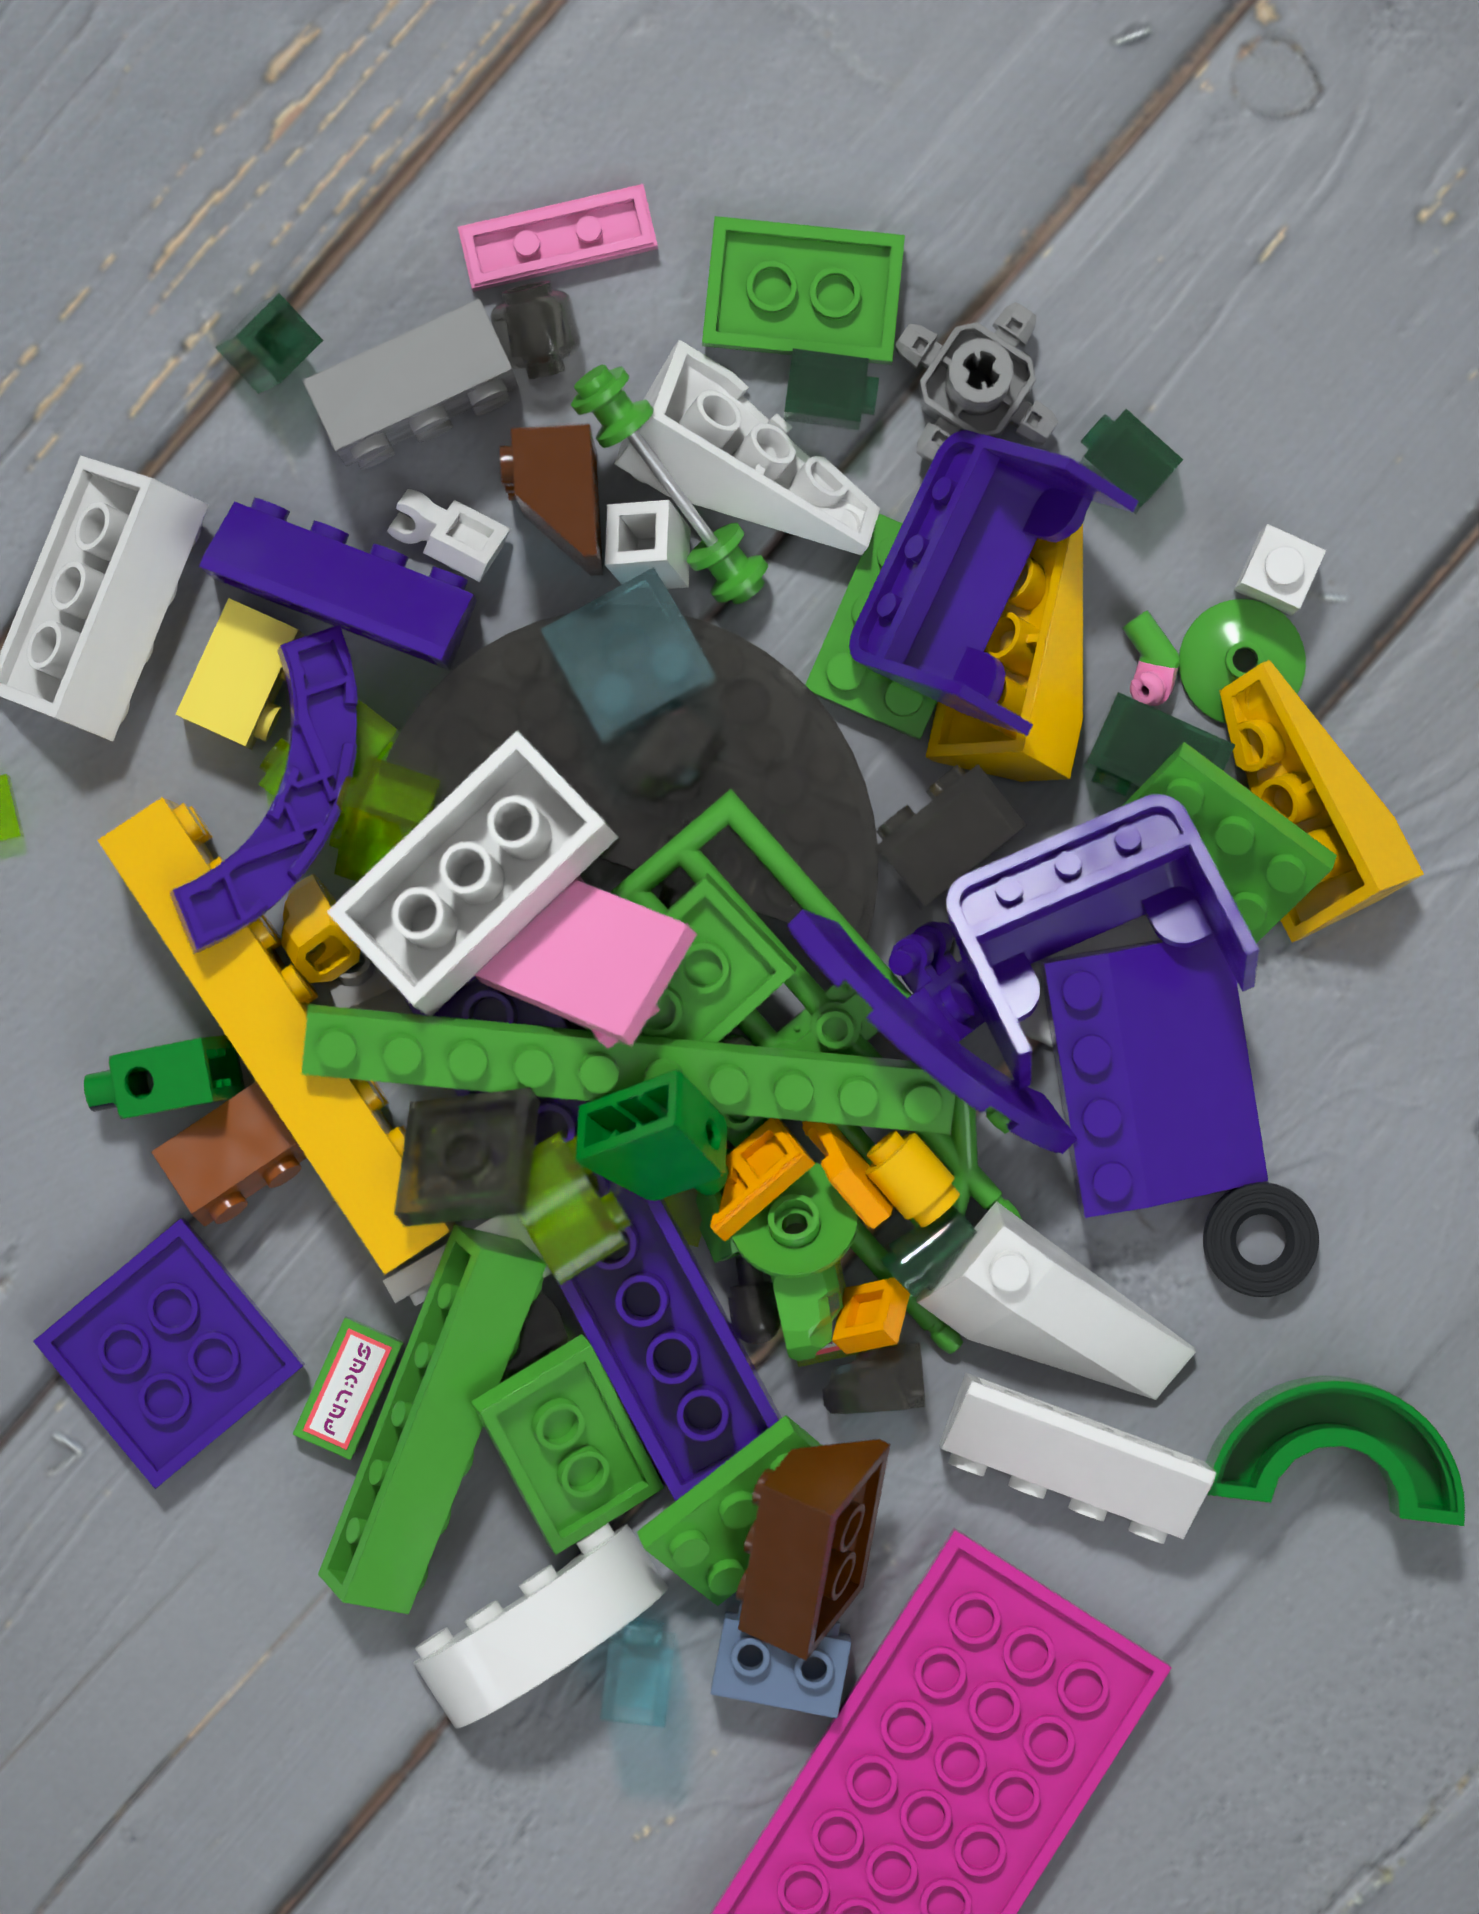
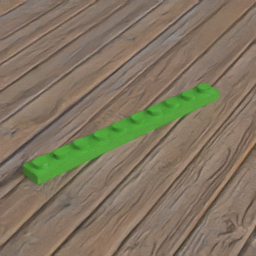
[301,1004,955,1134]

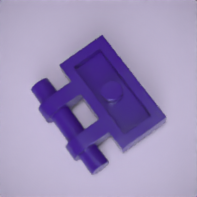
[888,921,985,1042]

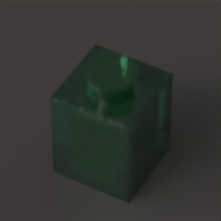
[215,293,323,394]
[784,348,879,430]
[1080,409,1183,514]

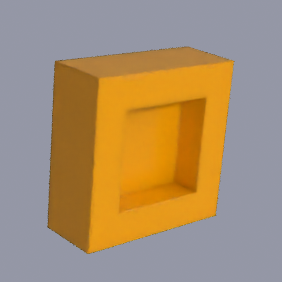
[832,1277,911,1355]

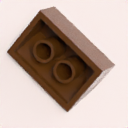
[500,424,603,576]
[736,1439,890,1661]

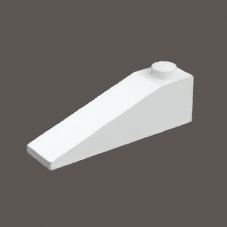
[614,340,880,555]
[916,1201,1196,1400]

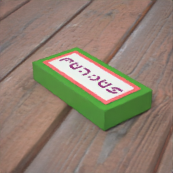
[292,1316,404,1460]

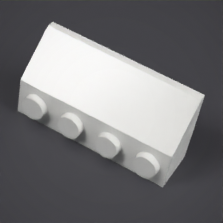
[0,456,209,741]
[939,1372,1217,1544]

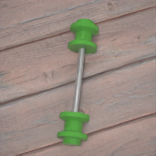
[571,364,768,605]

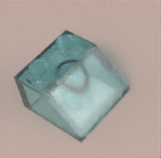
[540,567,716,743]

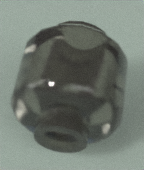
[491,281,581,379]

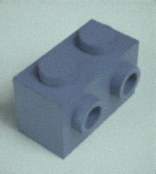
[710,1603,852,1718]

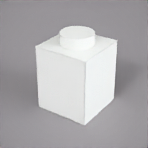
[605,500,691,592]
[1234,524,1326,616]

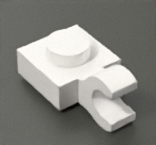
[387,489,511,582]

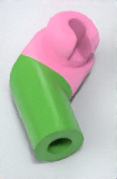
[1122,610,1180,707]

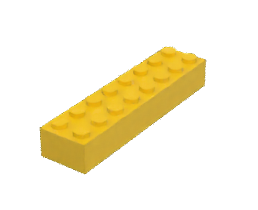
[97,797,460,1274]

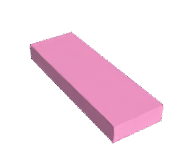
[458,184,658,292]

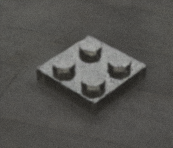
[394,1088,540,1227]

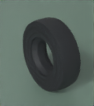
[1203,1182,1319,1297]

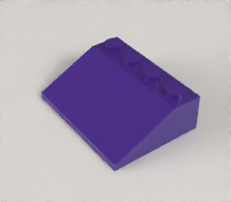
[1039,938,1268,1218]

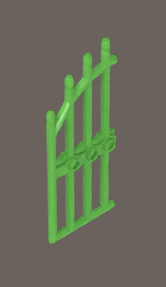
[609,789,1022,1355]

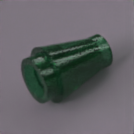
[880,1205,977,1298]

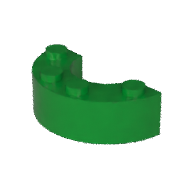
[1206,1376,1465,1526]

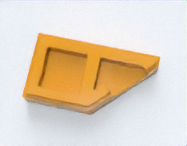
[710,1118,815,1242]
[802,1121,893,1229]

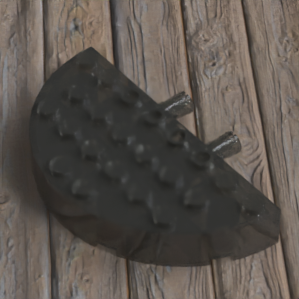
[378,608,878,942]

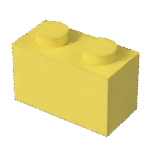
[175,598,305,750]

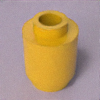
[865,1130,960,1228]

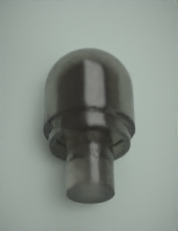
[728,1256,781,1345]

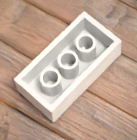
[327,731,619,1016]

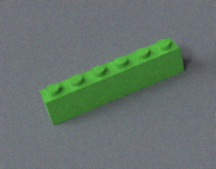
[318,1224,547,1614]

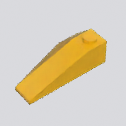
[925,524,1083,782]
[1219,660,1424,943]

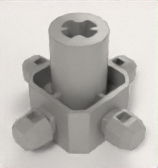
[895,302,1058,463]

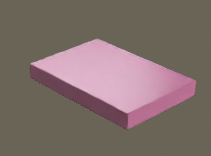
[474,879,697,1046]

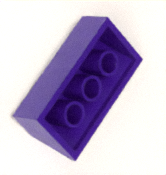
[199,497,477,671]

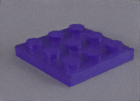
[33,1217,306,1489]

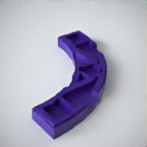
[170,624,358,954]
[788,909,1078,1154]

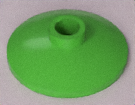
[1179,599,1306,724]
[732,1162,858,1278]

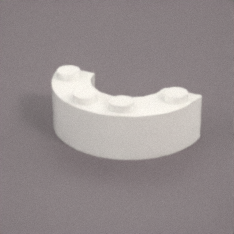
[413,1523,669,1729]

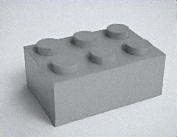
[303,298,518,469]

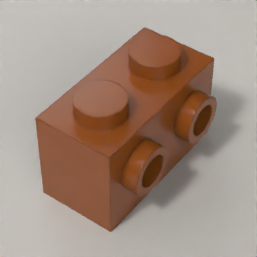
[151,1081,307,1227]

